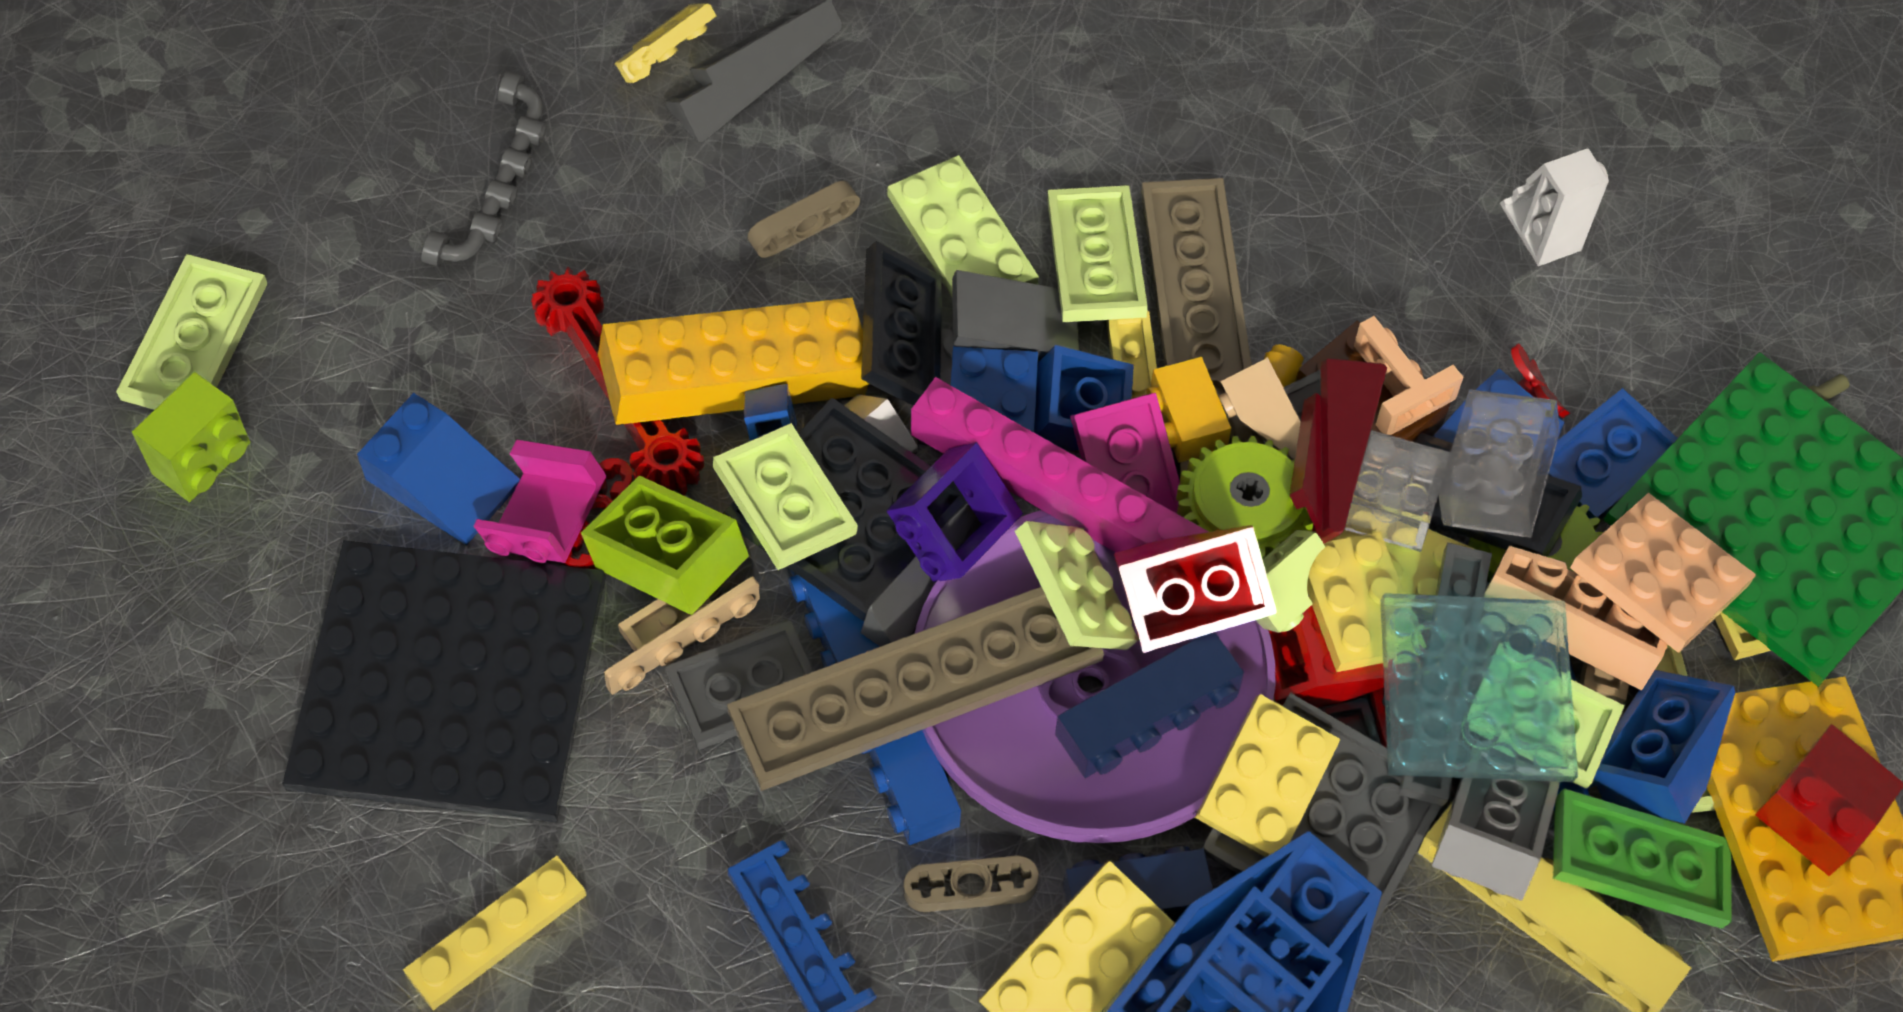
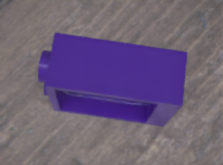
[886,442,1023,582]

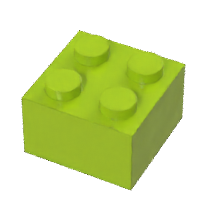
[132,372,250,503]

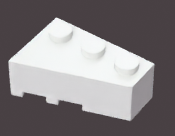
[1499,148,1609,266]

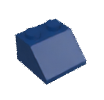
[1034,345,1134,451]

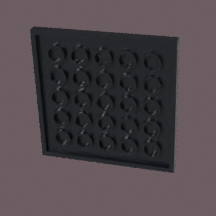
[282,540,606,823]

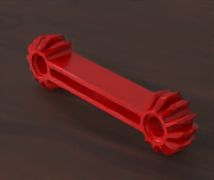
[531,266,704,496]

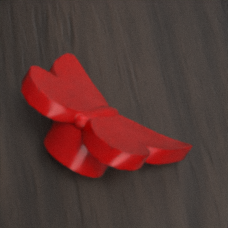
[1511,343,1571,418]

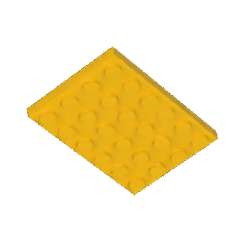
[1707,676,1903,962]

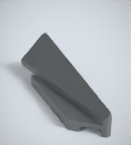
[664,0,842,142]
[861,503,981,647]

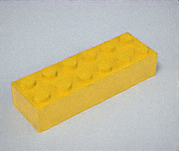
[598,297,869,425]

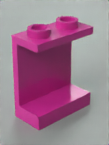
[474,440,607,563]

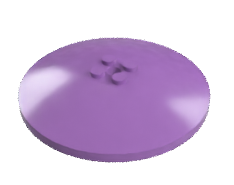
[915,510,1275,843]

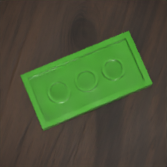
[1553,789,1732,929]

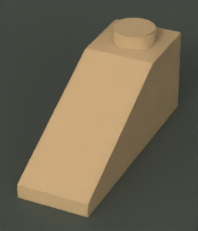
[1219,357,1301,460]

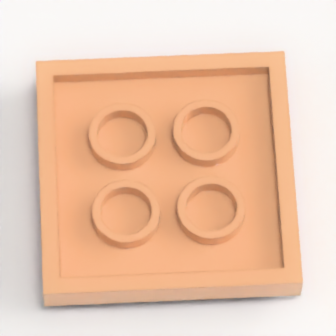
[1570,493,1756,653]

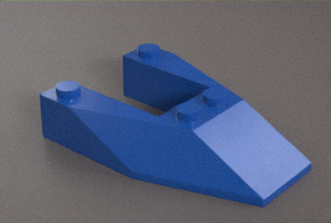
[1102,831,1382,1012]

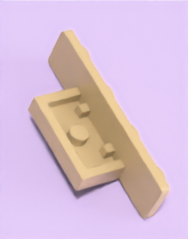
[604,576,760,694]

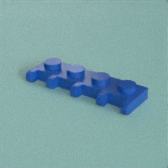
[727,841,877,1012]

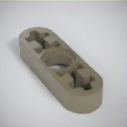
[747,181,860,258]
[904,856,1039,912]

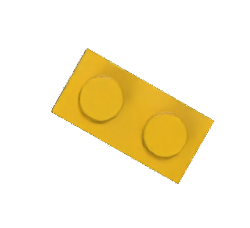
[1146,357,1231,463]

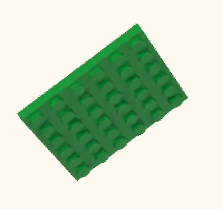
[1604,352,1903,687]

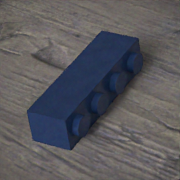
[1055,632,1244,778]

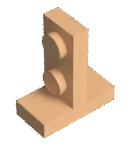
[1354,316,1464,438]

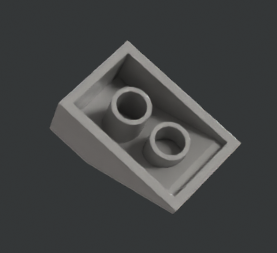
[1432,744,1561,901]

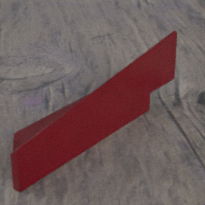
[1290,358,1387,543]

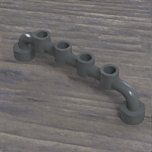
[421,70,547,267]

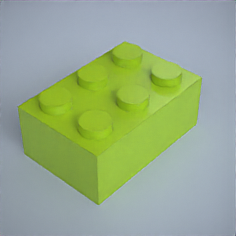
[581,475,749,615]

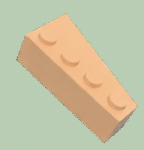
[1482,546,1668,690]

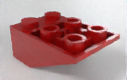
[1268,605,1419,708]

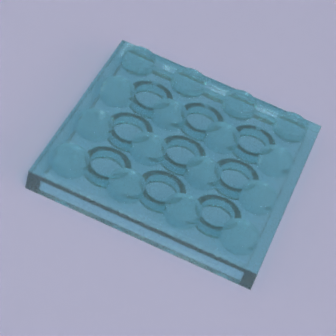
[1380,593,1578,782]

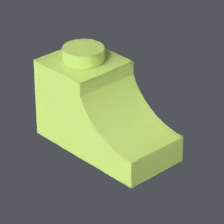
[1256,530,1326,633]

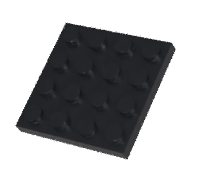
[723,398,967,622]

